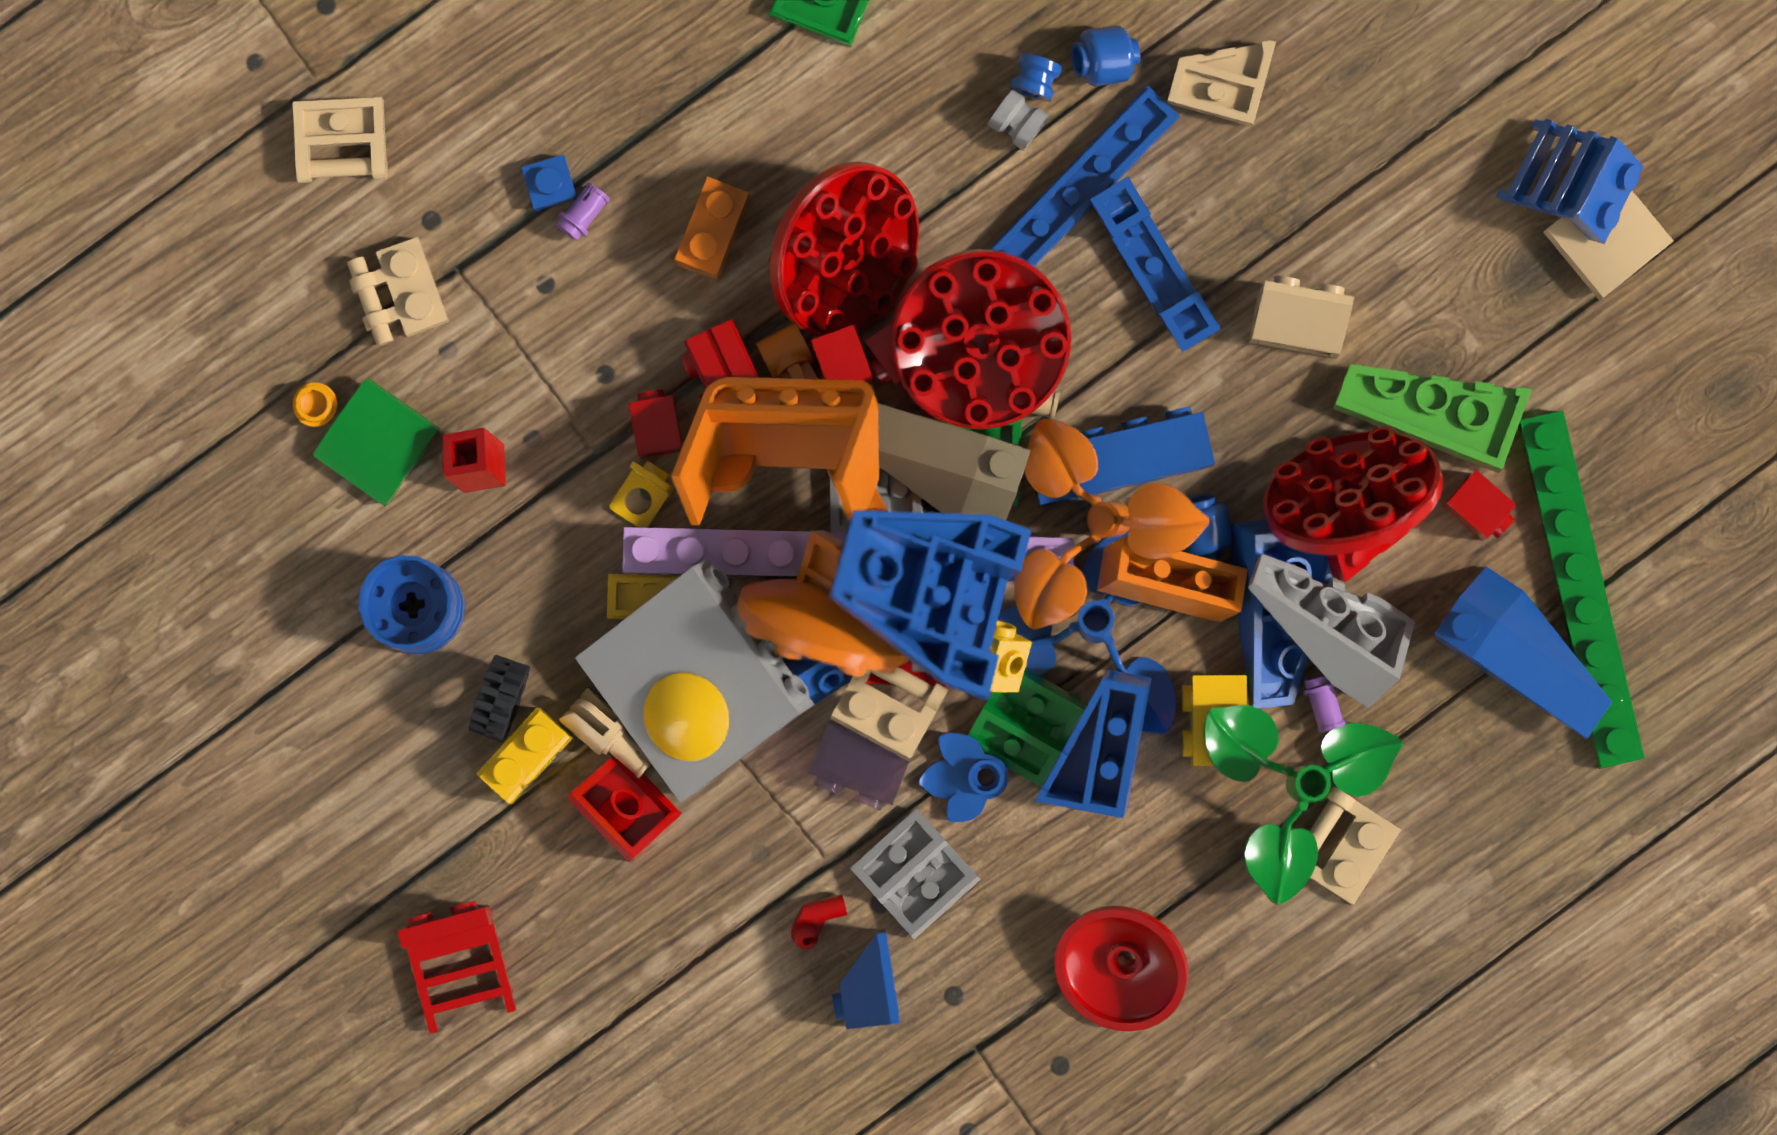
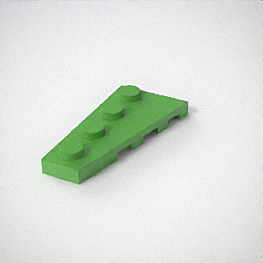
[1333,364,1532,473]

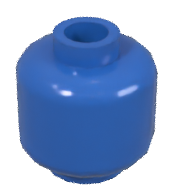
[1071,25,1140,86]
[1181,494,1233,561]

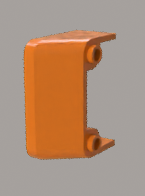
[672,377,879,525]

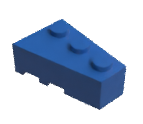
[1035,669,1151,818]

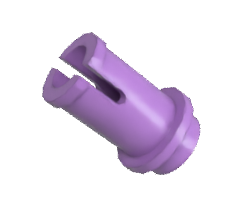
[556,182,610,241]
[1302,674,1345,733]

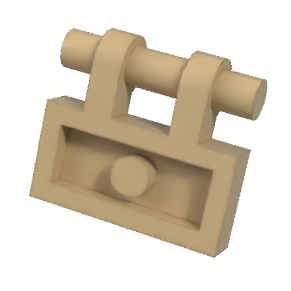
[347,237,449,346]

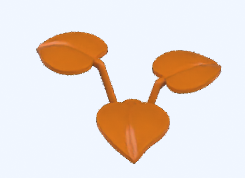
[1014,419,1209,630]

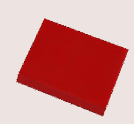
[566,756,682,863]

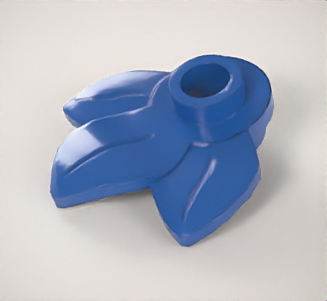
[919,733,1008,822]

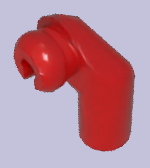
[791,894,848,950]

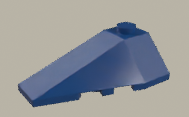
[1435,566,1612,740]

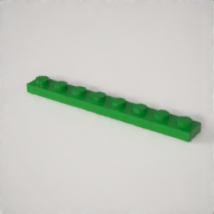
[1519,410,1645,769]

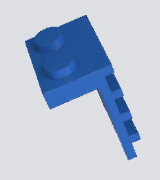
[1496,119,1644,244]

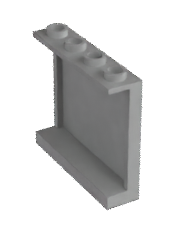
[575,559,814,803]

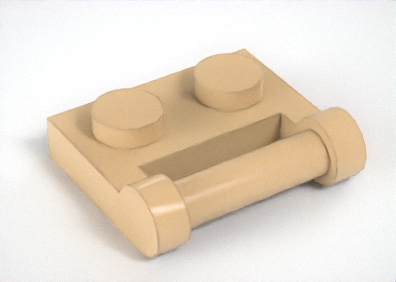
[293,97,388,183]
[830,667,948,762]
[1310,786,1401,905]

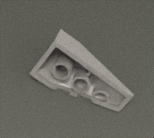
[1248,554,1415,708]

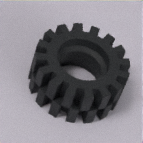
[468,655,530,743]

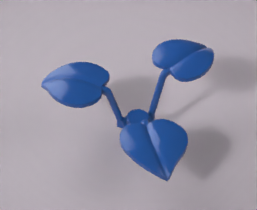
[998,530,1176,734]

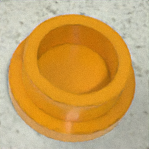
[293,382,338,427]

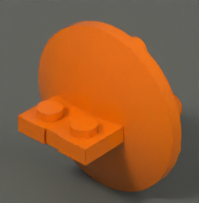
[737,530,909,676]

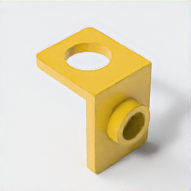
[609,461,673,528]

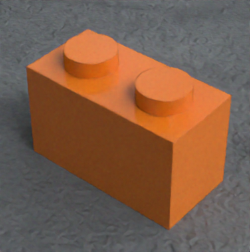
[675,176,751,282]

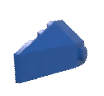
[1231,520,1334,709]

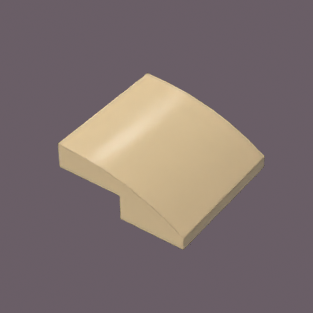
[1543,191,1673,301]

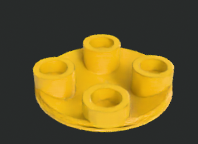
[644,672,729,761]

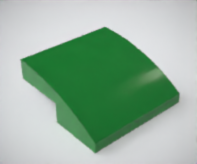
[313,377,441,507]
[968,668,1089,787]

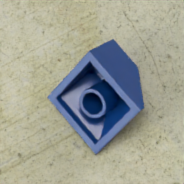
[832,930,900,1029]

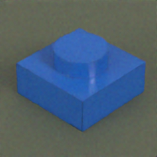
[522,154,577,211]

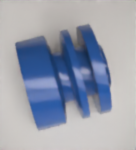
[359,555,465,655]

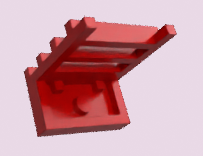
[397,901,517,1034]

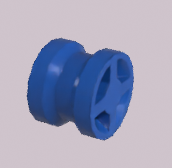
[1009,53,1062,102]

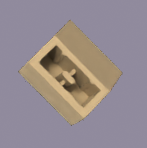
[1249,275,1354,359]

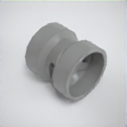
[988,89,1049,151]

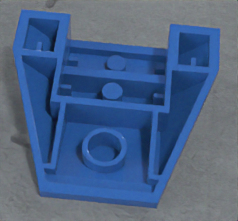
[829,511,1031,700]

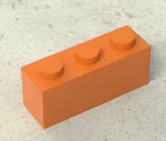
[1097,537,1248,623]

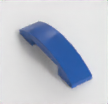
[1090,176,1221,352]

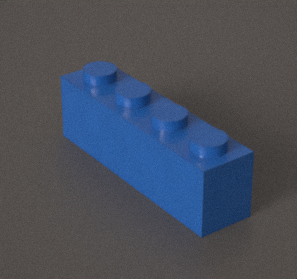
[1035,407,1215,508]

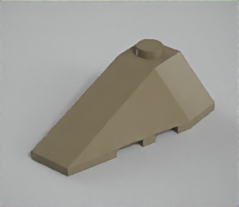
[878,404,1030,521]

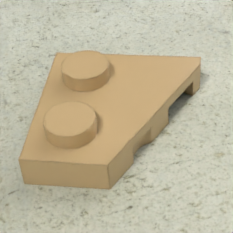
[1167,40,1276,126]

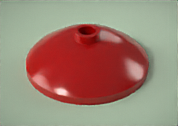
[1054,906,1189,1031]

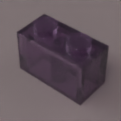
[808,723,909,810]

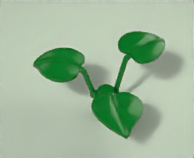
[1204,705,1403,905]

